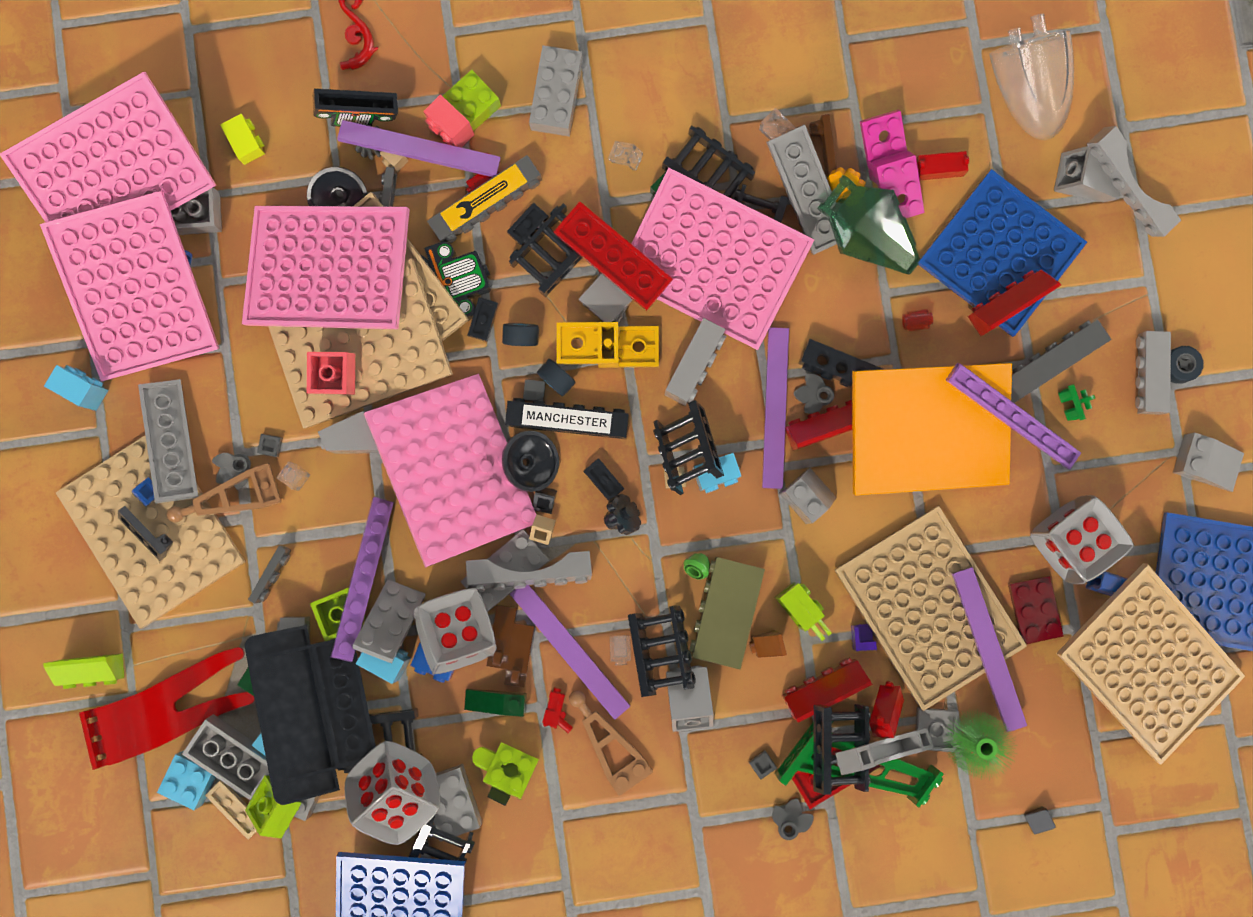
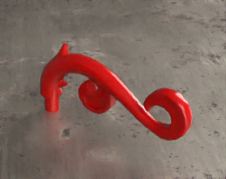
[338,0,379,70]

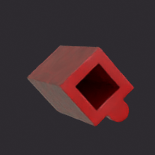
[916,151,969,181]
[869,681,904,738]

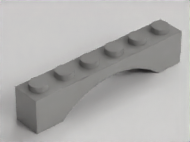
[1087,126,1181,237]
[466,551,592,592]
[835,728,934,775]

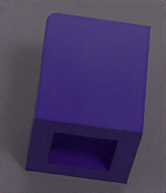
[851,624,877,651]

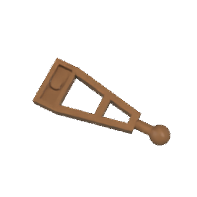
[167,463,282,523]
[569,691,653,796]

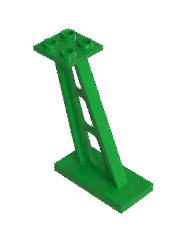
[774,721,944,808]

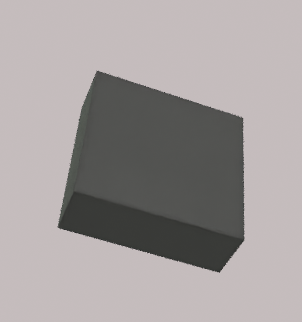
[523,379,546,401]
[257,434,283,457]
[748,750,777,780]

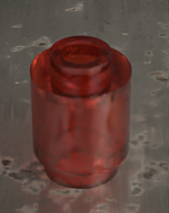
[902,309,933,331]

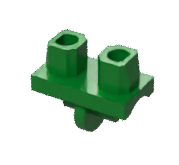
[1058,384,1096,421]

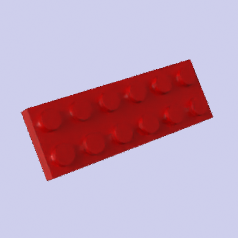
[554,201,673,311]

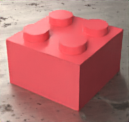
[423,94,474,148]
[307,352,355,395]

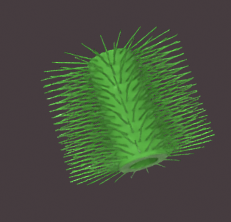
[944,709,1018,780]

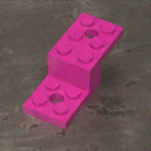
[860,110,925,224]

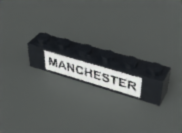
[505,398,629,439]

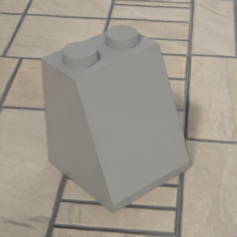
[1054,146,1120,203]
[318,411,379,454]
[780,467,837,524]
[666,666,714,732]

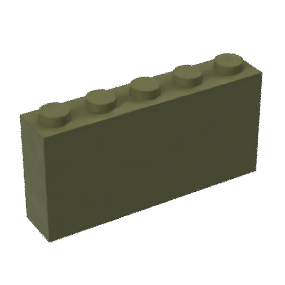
[689,557,765,670]

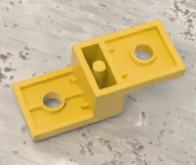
[557,322,659,368]

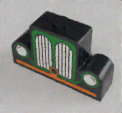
[312,88,398,127]
[424,242,491,321]

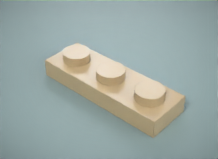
[205,780,257,840]

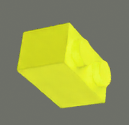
[220,114,265,165]

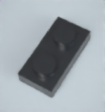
[507,203,549,246]
[467,297,499,342]
[583,458,625,500]

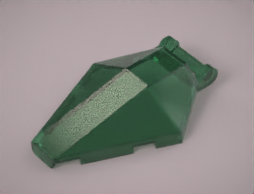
[817,175,920,275]

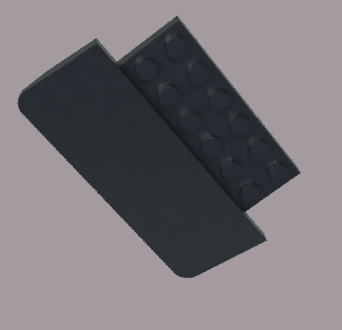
[245,625,376,805]

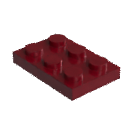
[1008,576,1064,644]

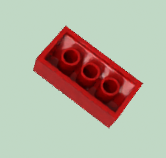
[967,270,1062,336]
[785,400,852,451]
[782,657,873,723]

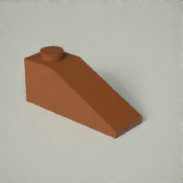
[749,630,787,658]

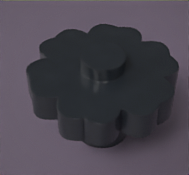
[604,494,641,535]

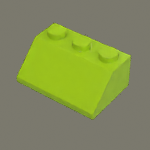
[43,653,124,689]

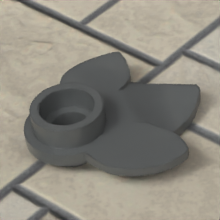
[793,374,834,414]
[212,452,251,490]
[772,798,814,840]

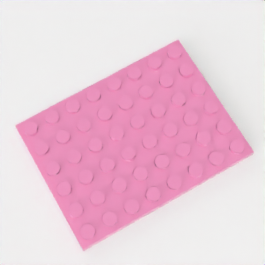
[0,72,216,222]
[631,168,814,350]
[40,191,219,381]
[242,206,410,329]
[364,374,536,568]

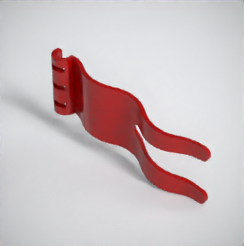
[79,647,255,770]

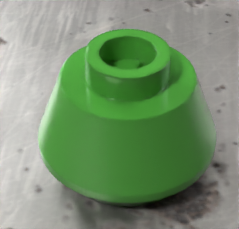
[683,553,710,580]

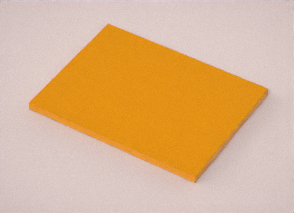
[852,363,1012,496]

